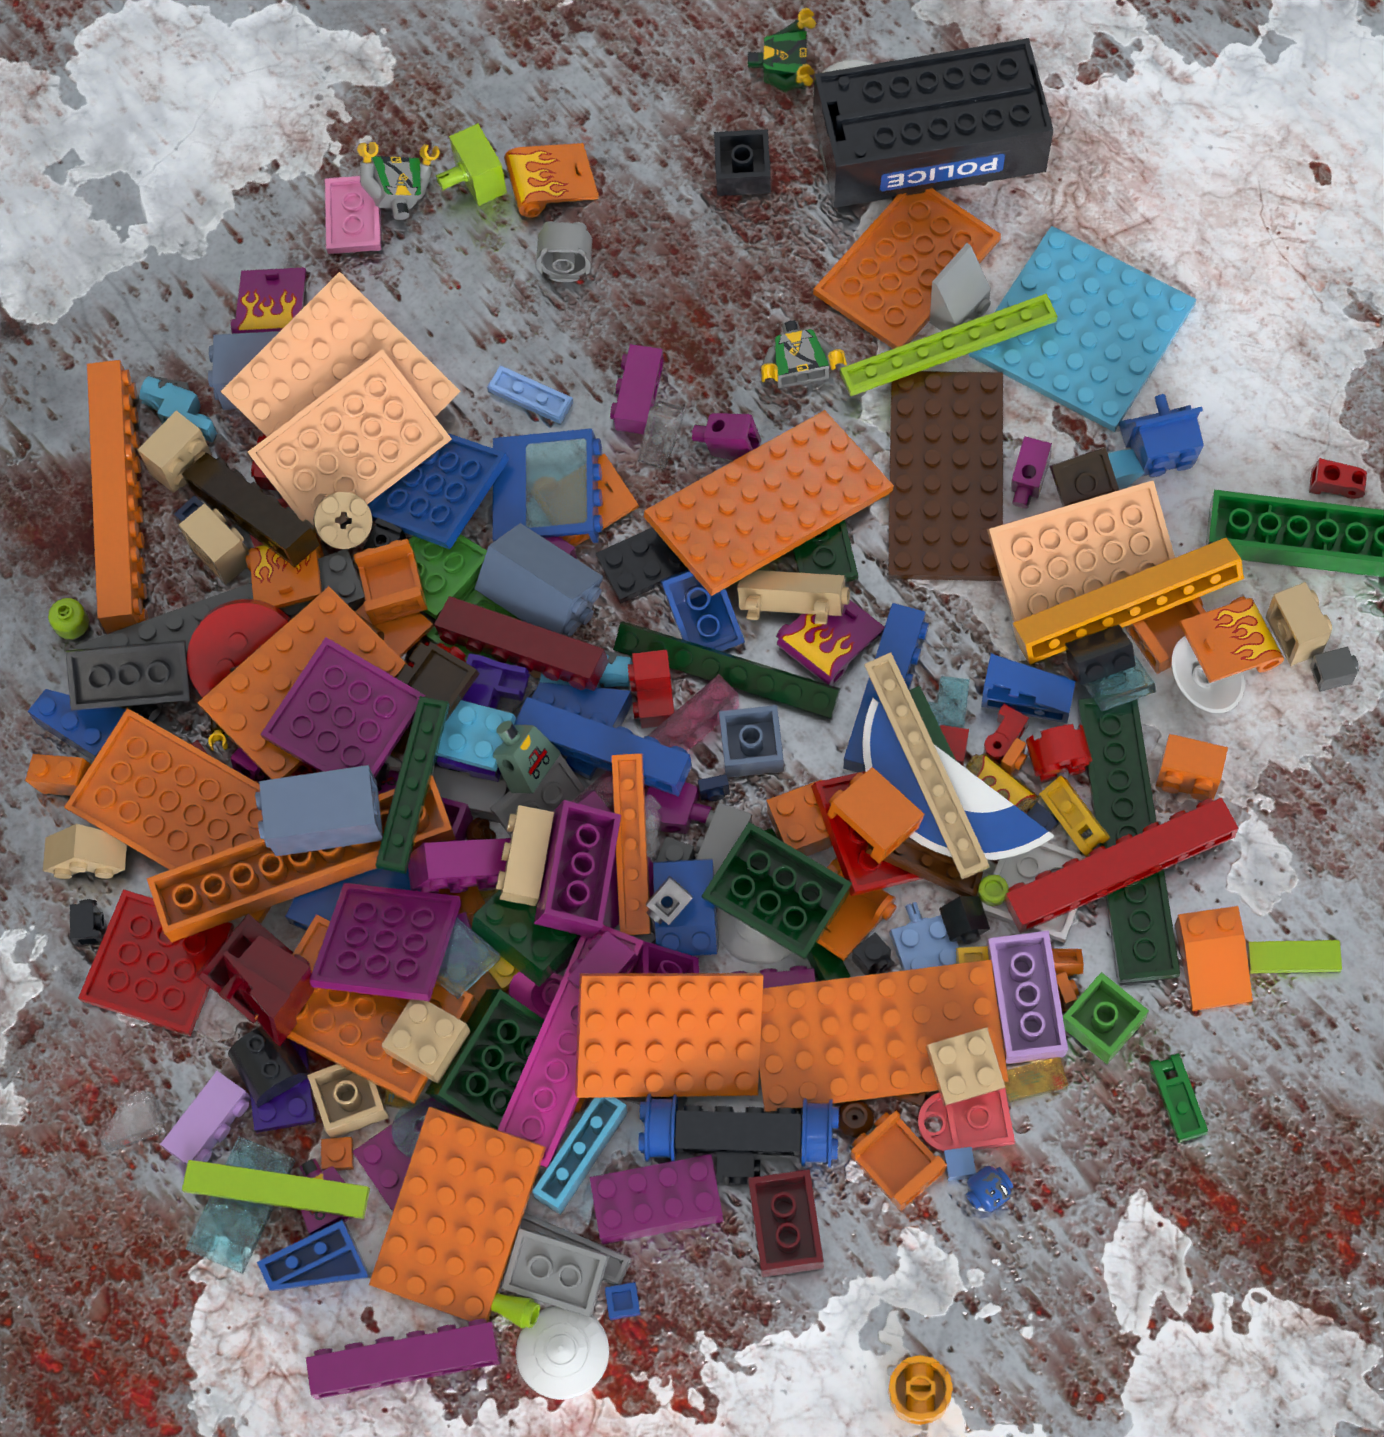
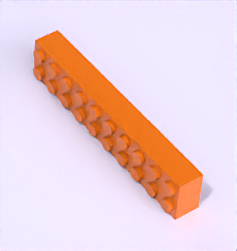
[87,360,148,634]
[147,775,456,942]

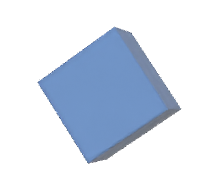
[943,1147,976,1181]

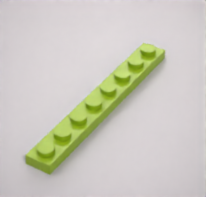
[840,293,1057,397]

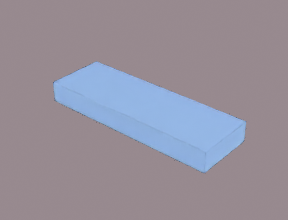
[487,365,573,424]

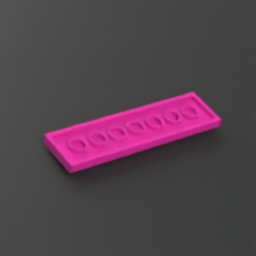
[498,925,645,1168]

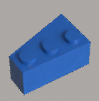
[981,654,1076,724]
[532,682,632,728]
[28,689,126,761]
[257,1220,371,1291]

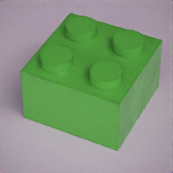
[1063,972,1149,1065]

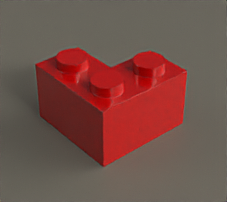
[628,650,676,729]

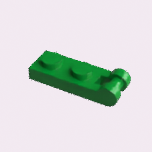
[1149,1053,1209,1143]

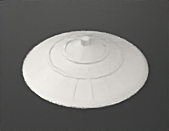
[1172,636,1245,713]
[717,908,792,965]
[516,1306,609,1400]

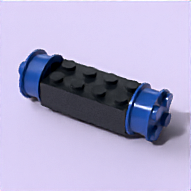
[638,1094,839,1168]

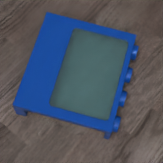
[493,428,603,543]

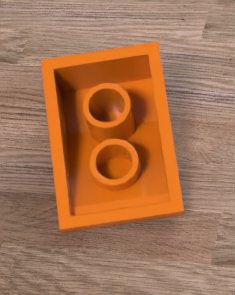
[1174,906,1253,1011]

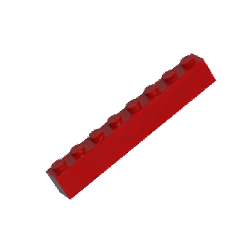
[1004,797,1239,934]

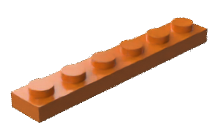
[612,753,651,935]

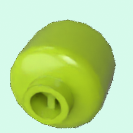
[48,598,89,640]

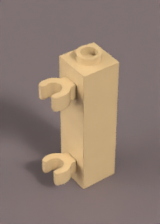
[737,570,850,624]

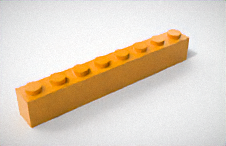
[1012,538,1244,665]

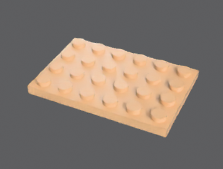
[247,349,452,541]
[987,480,1175,622]

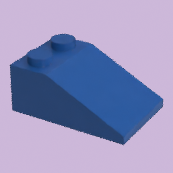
[660,570,745,651]
[653,859,719,956]

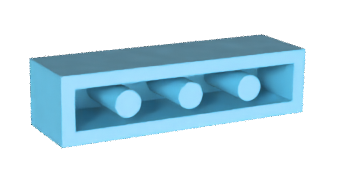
[532,1097,628,1215]

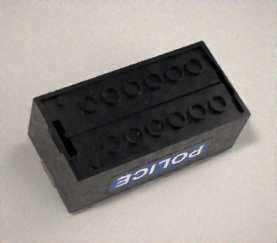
[813,38,1054,208]

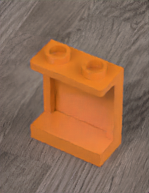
[354,539,428,625]
[1125,597,1206,674]
[827,767,925,863]
[851,1110,947,1211]

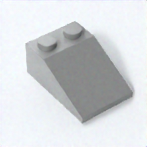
[929,243,991,331]

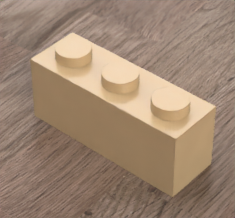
[496,805,554,906]

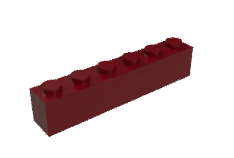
[434,596,609,691]

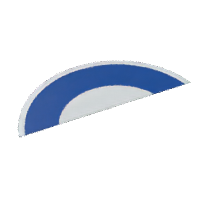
[863,698,1055,860]

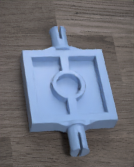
[889,902,959,971]

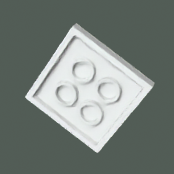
[982,842,1086,943]

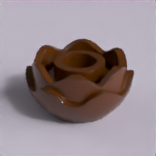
[466,817,496,840]
[838,1101,874,1138]

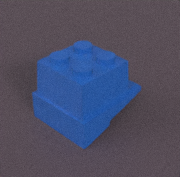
[1119,394,1204,478]

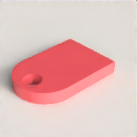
[918,1088,1015,1153]

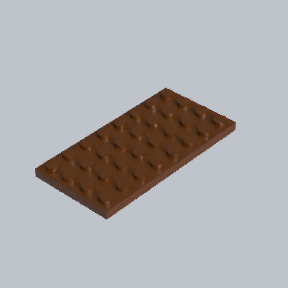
[888,371,1003,581]

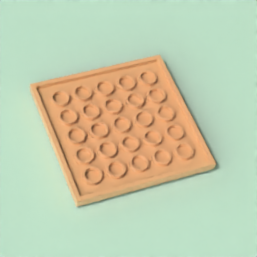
[221,272,461,437]

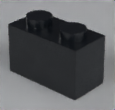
[1065,624,1136,685]

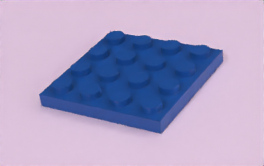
[367,433,510,549]

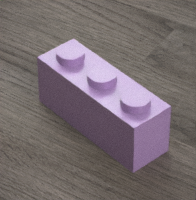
[160,1071,251,1166]

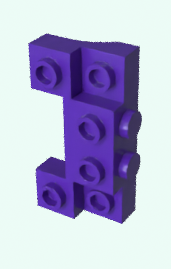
[437,653,530,782]

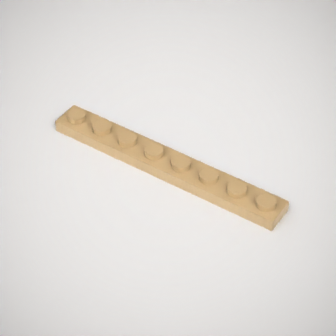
[864,652,990,879]

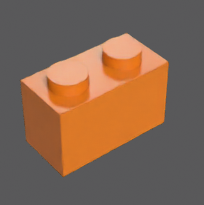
[25,754,91,796]

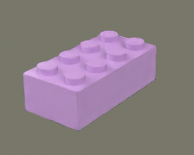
[986,931,1068,1064]

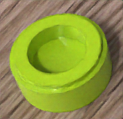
[978,875,1009,906]

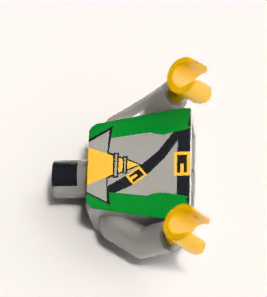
[357,142,440,220]
[761,320,847,389]

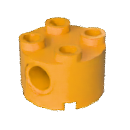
[888,1355,953,1425]

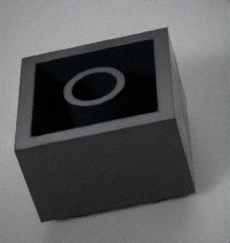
[714,129,771,196]

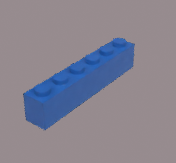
[843,603,929,773]
[514,697,692,797]

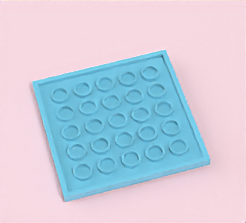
[969,226,1196,432]

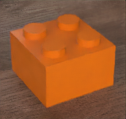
[1156,734,1228,801]
[766,779,833,856]

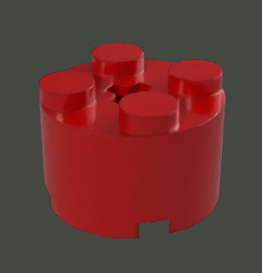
[1026,724,1092,782]

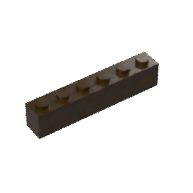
[182,452,320,567]

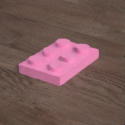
[325,176,382,254]

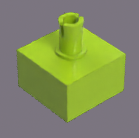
[436,123,507,206]

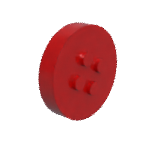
[187,599,291,698]

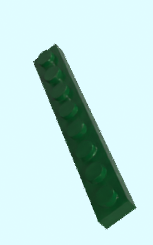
[613,621,841,718]

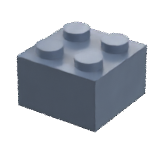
[719,705,784,778]

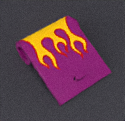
[231,267,307,334]
[776,600,885,686]

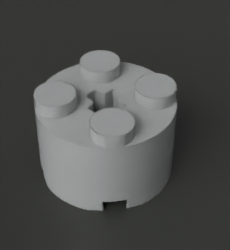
[536,221,592,282]

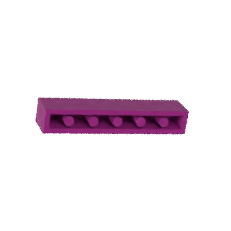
[306,1319,501,1399]

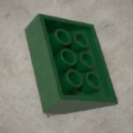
[701,822,852,960]
[425,989,544,1130]

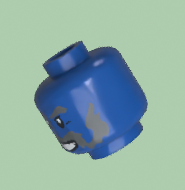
[965,1165,1013,1212]

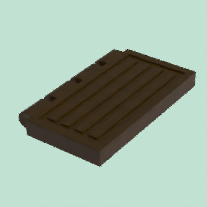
[389,642,480,763]

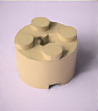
[313,492,372,549]

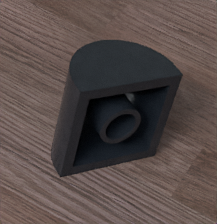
[228,1027,310,1107]

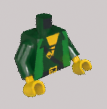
[748,8,816,92]

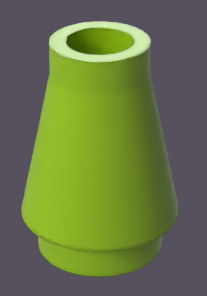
[491,1293,540,1329]

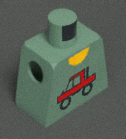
[493,721,561,794]

